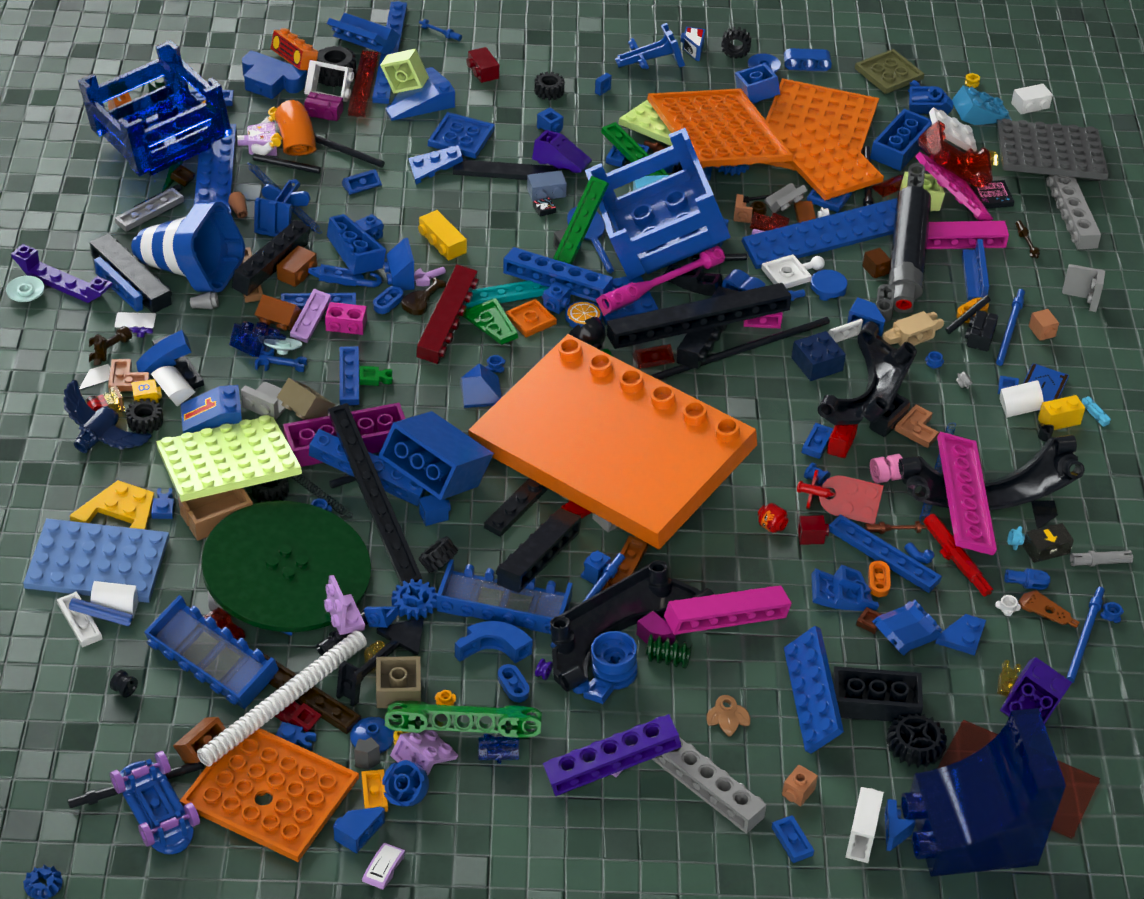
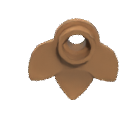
[706,695,750,737]

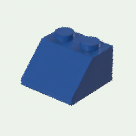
[384,238,415,291]

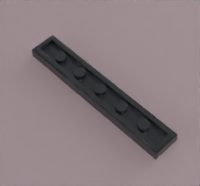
[453,160,558,180]

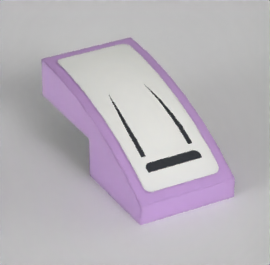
[362,843,405,889]

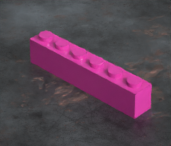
[927,221,1009,249]
[664,585,792,635]

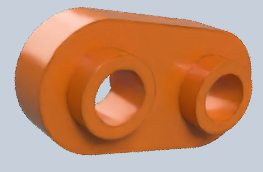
[868,561,891,597]

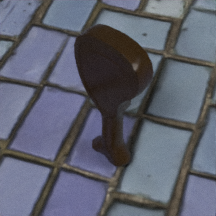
[401,278,446,316]

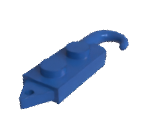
[308,264,382,287]

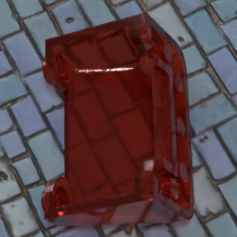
[918,120,993,187]

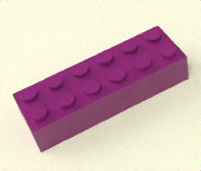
[283,403,405,467]

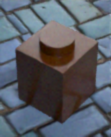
[862,247,891,279]

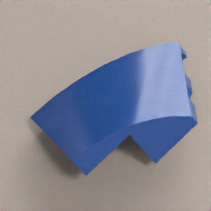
[811,565,879,611]

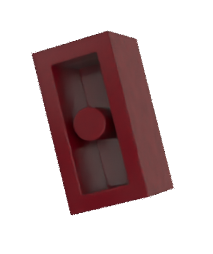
[466,47,500,83]

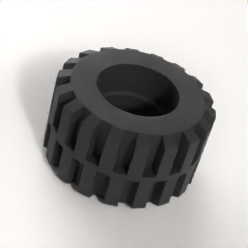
[317,46,356,87]

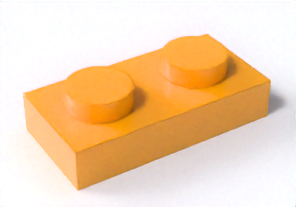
[361,769,388,812]

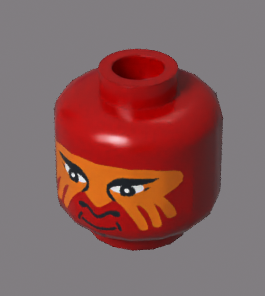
[758,503,789,533]

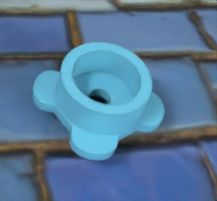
[1007,526,1025,550]

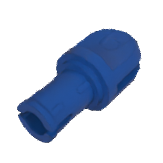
[1004,568,1051,590]

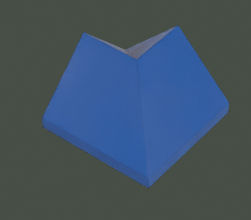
[460,363,502,408]

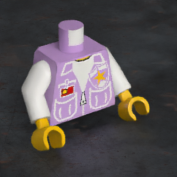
[237,107,282,156]

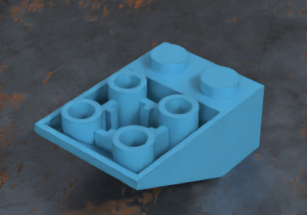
[952,85,1011,125]

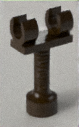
[89,326,132,366]

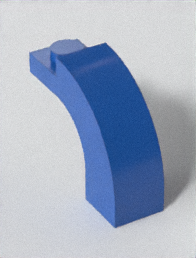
[455,621,533,663]

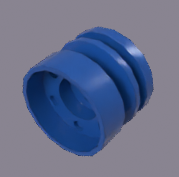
[591,631,637,690]

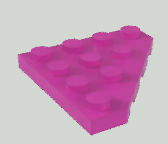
[916,152,993,221]

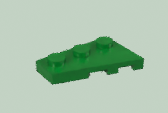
[463,298,519,345]

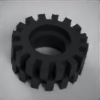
[721,27,751,59]
[534,72,565,100]
[126,398,163,434]
[252,477,289,503]
[418,536,458,573]

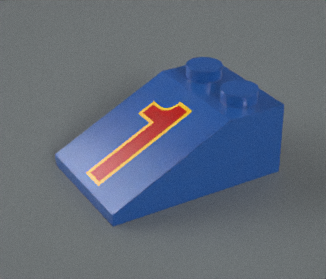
[181,385,242,433]

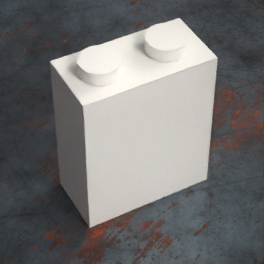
[845,787,884,863]

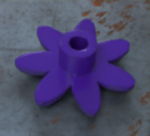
[129,326,153,338]

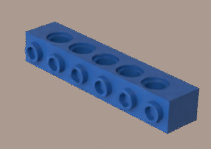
[503,247,613,302]
[309,429,427,507]

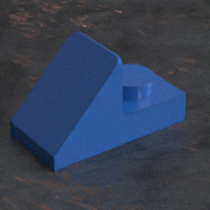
[884,799,916,851]

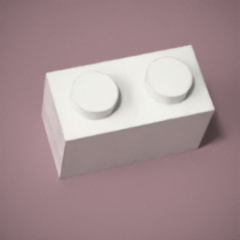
[1011,84,1053,114]

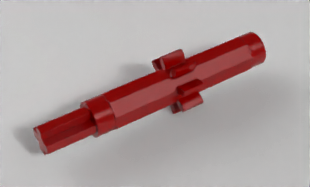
[923,514,993,597]

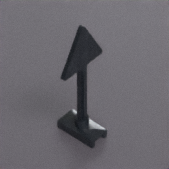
[336,617,424,707]

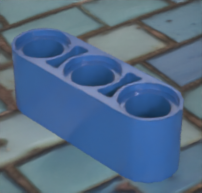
[784,48,832,71]

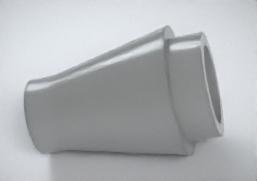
[190,291,219,309]

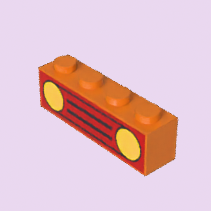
[271,28,318,71]

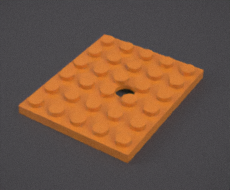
[180,728,359,862]

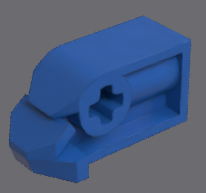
[909,86,953,115]

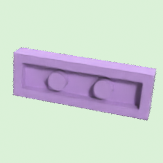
[290,289,331,343]

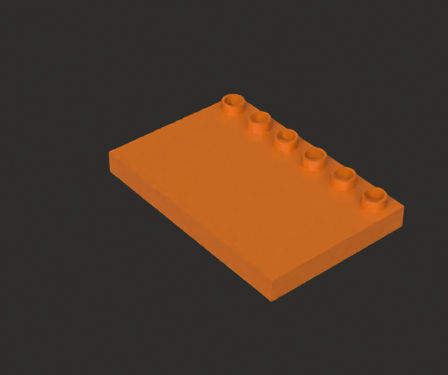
[468,334,757,550]

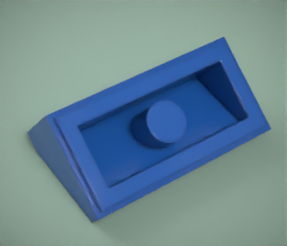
[341,169,382,195]

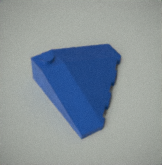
[386,67,455,121]

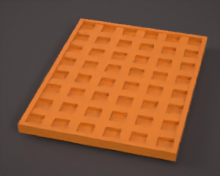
[760,78,879,171]

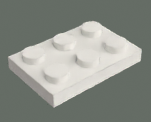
[929,107,977,154]

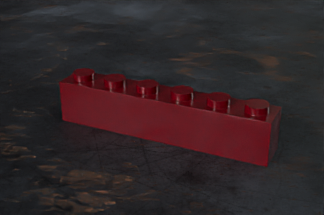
[416,264,479,364]

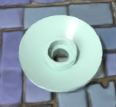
[6,276,44,302]
[264,337,302,355]

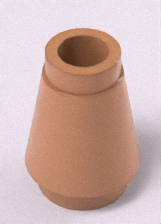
[228,192,248,218]

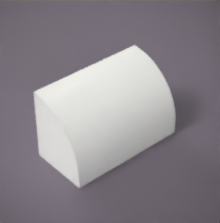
[151,366,195,407]
[999,380,1044,418]
[90,581,139,618]

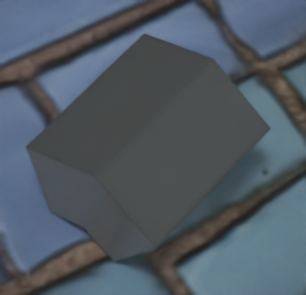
[354,737,380,770]

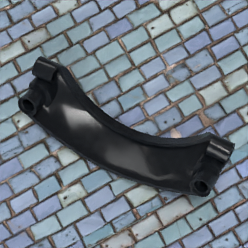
[898,435,1085,510]

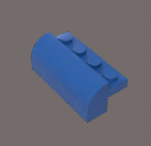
[327,13,401,54]

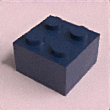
[791,331,846,381]

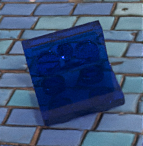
[229,321,286,357]

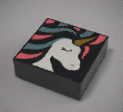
[533,198,556,217]

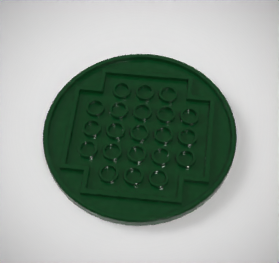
[201,501,371,632]

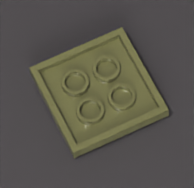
[855,49,924,94]

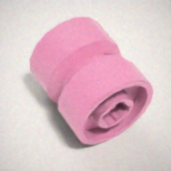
[870,454,902,484]

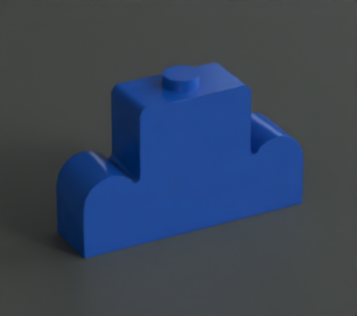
[242,50,308,99]

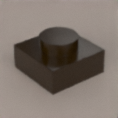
[170,165,195,187]

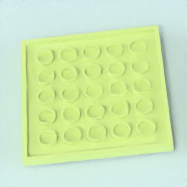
[156,415,302,502]

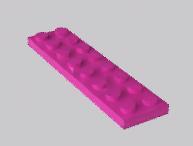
[937,431,997,555]

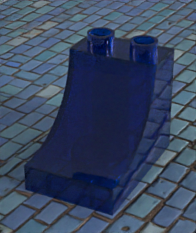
[901,708,1066,877]

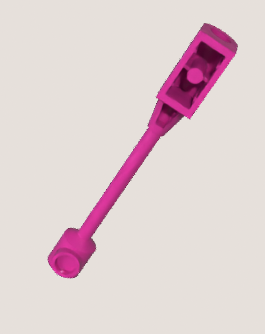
[596,246,725,316]

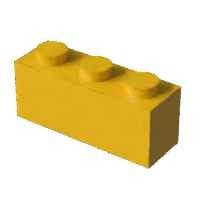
[418,210,467,261]

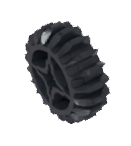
[886,713,947,768]

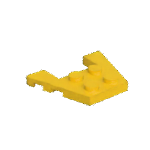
[70,480,155,530]

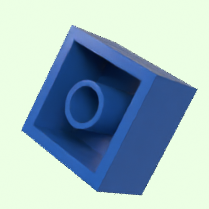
[735,63,780,104]

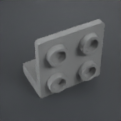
[1062,264,1105,312]

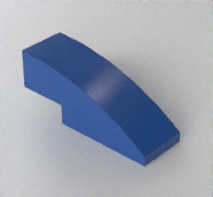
[136,330,192,375]

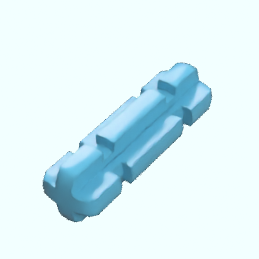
[1082,396,1111,427]

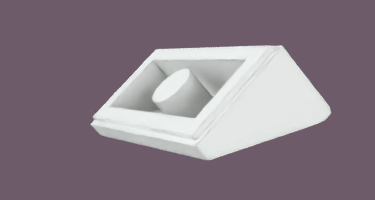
[828,319,863,343]

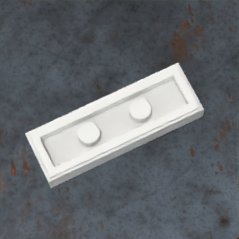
[57,592,102,647]

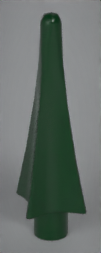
[162,158,184,192]

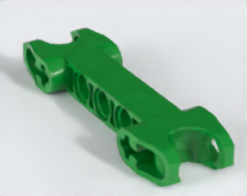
[385,701,542,738]

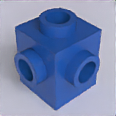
[354,214,384,240]
[542,281,571,314]

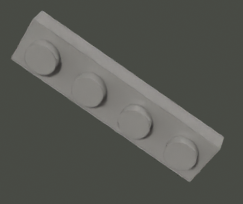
[115,188,184,232]

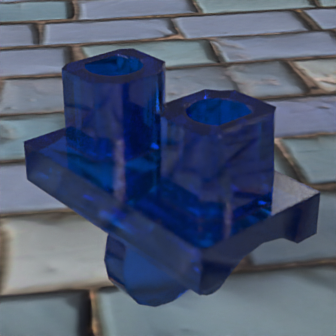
[478,734,519,764]

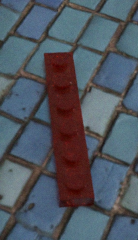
[348,51,379,117]

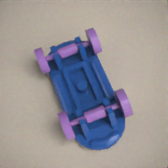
[110,751,200,855]

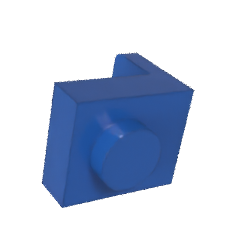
[364,607,399,627]

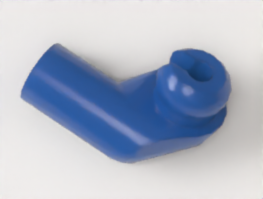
[904,542,935,564]

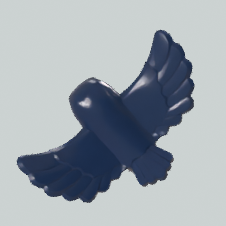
[64,380,152,453]

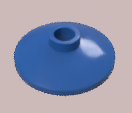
[748,54,781,73]
[350,717,395,753]

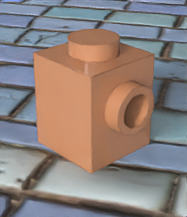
[1029,309,1059,341]
[782,765,818,806]

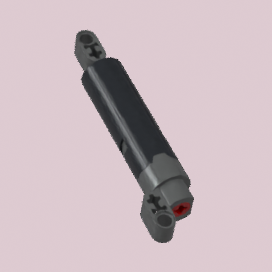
[876,163,931,323]

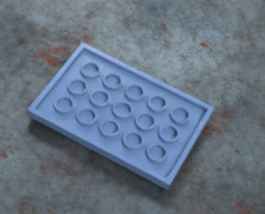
[23,518,169,603]

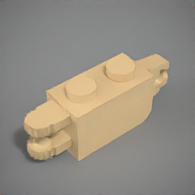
[883,311,945,346]

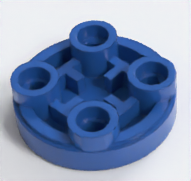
[810,270,847,301]

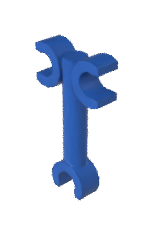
[255,346,307,372]

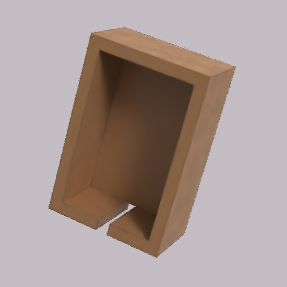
[178,488,253,541]

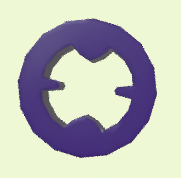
[535,658,553,680]

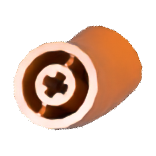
[275,100,316,156]

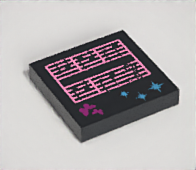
[970,180,1014,209]

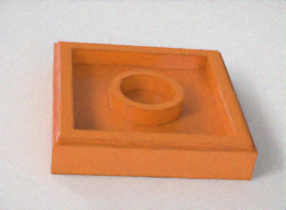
[505,299,557,338]

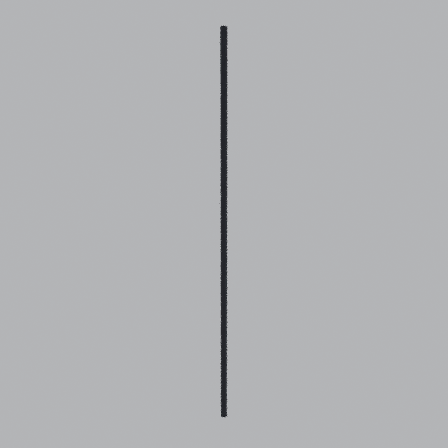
[329,317,830,488]

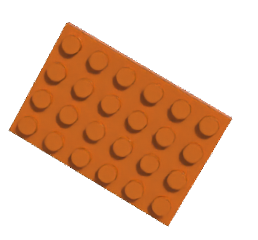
[777,119,884,201]

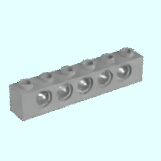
[1046,175,1101,249]
[651,736,767,834]

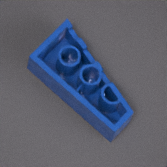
[327,214,386,275]

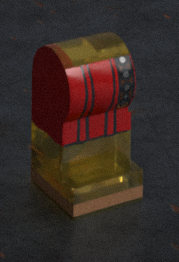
[85,386,125,413]

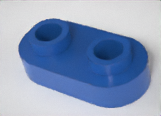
[373,286,403,314]
[498,664,529,702]

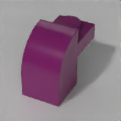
[636,611,680,645]

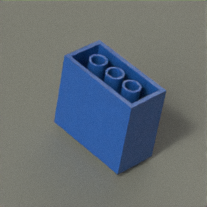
[378,411,494,500]

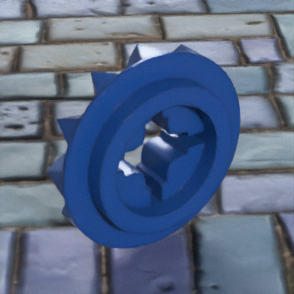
[23,864,63,899]

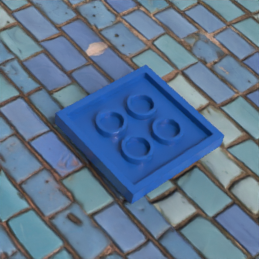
[428,112,495,159]
[594,276,659,325]

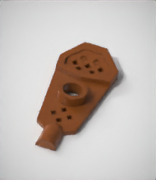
[1018,590,1080,628]

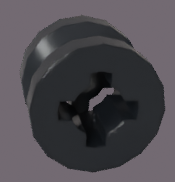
[110,670,138,698]

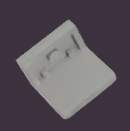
[241,382,286,420]

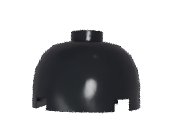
[569,317,606,350]

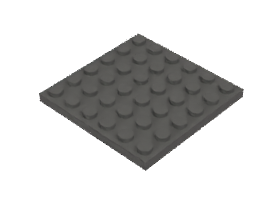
[996,119,1108,180]

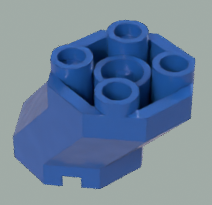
[872,599,942,656]

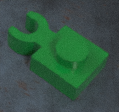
[359,366,393,386]

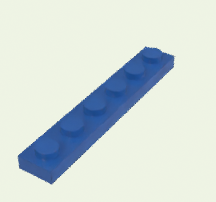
[829,514,942,593]

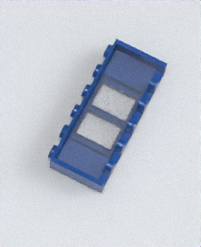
[437,559,573,634]
[144,595,279,709]

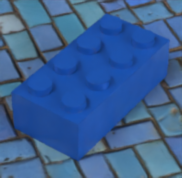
[870,109,933,171]

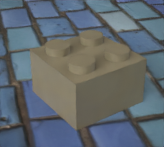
[276,378,336,420]
[376,656,421,708]

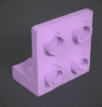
[324,575,365,635]
[390,730,458,775]

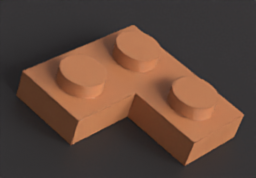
[108,359,150,392]
[895,404,939,448]

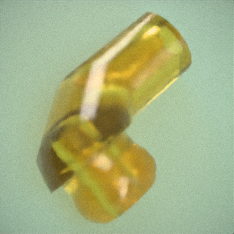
[364,640,385,670]

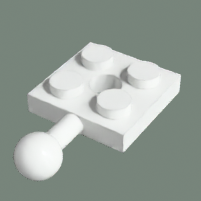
[761,254,825,289]

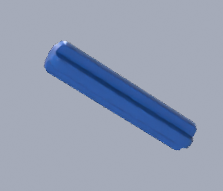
[69,598,133,626]

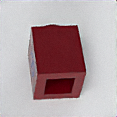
[797,515,829,545]

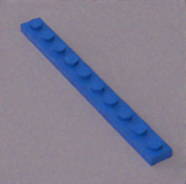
[372,1,407,104]

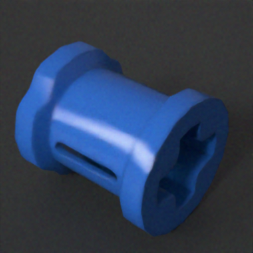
[804,463,831,486]

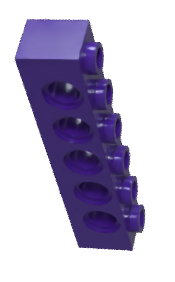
[543,714,682,796]

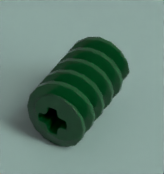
[646,634,692,669]

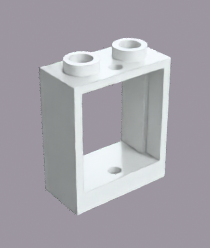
[304,60,354,102]

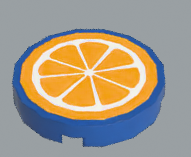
[565,301,602,328]

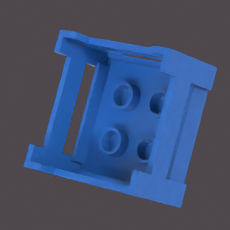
[585,128,731,280]

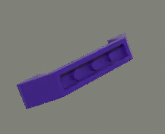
[11,244,112,303]

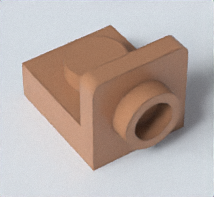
[733,194,753,223]

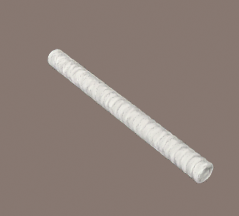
[197,630,367,767]

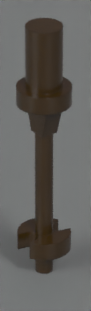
[1015,220,1040,258]

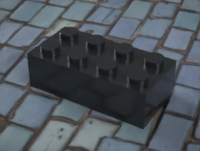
[832,666,923,722]

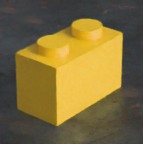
[1038,395,1085,430]

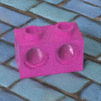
[325,302,367,335]

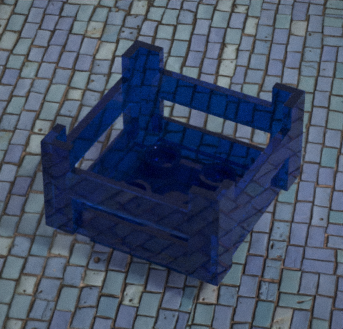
[78,40,232,176]

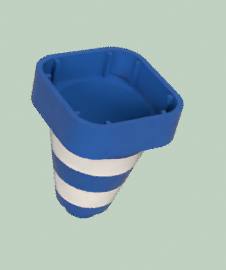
[131,202,245,292]

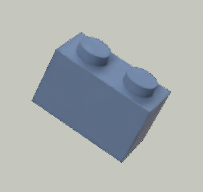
[527,170,567,202]

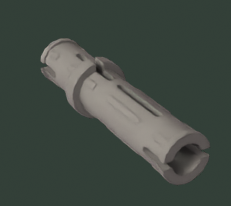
[1070,550,1133,567]

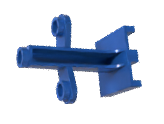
[615,23,685,69]
[254,179,310,237]

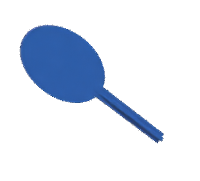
[567,207,614,274]

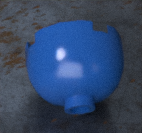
[382,760,429,807]

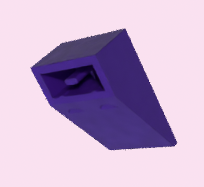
[532,130,592,173]
[1000,657,1072,736]

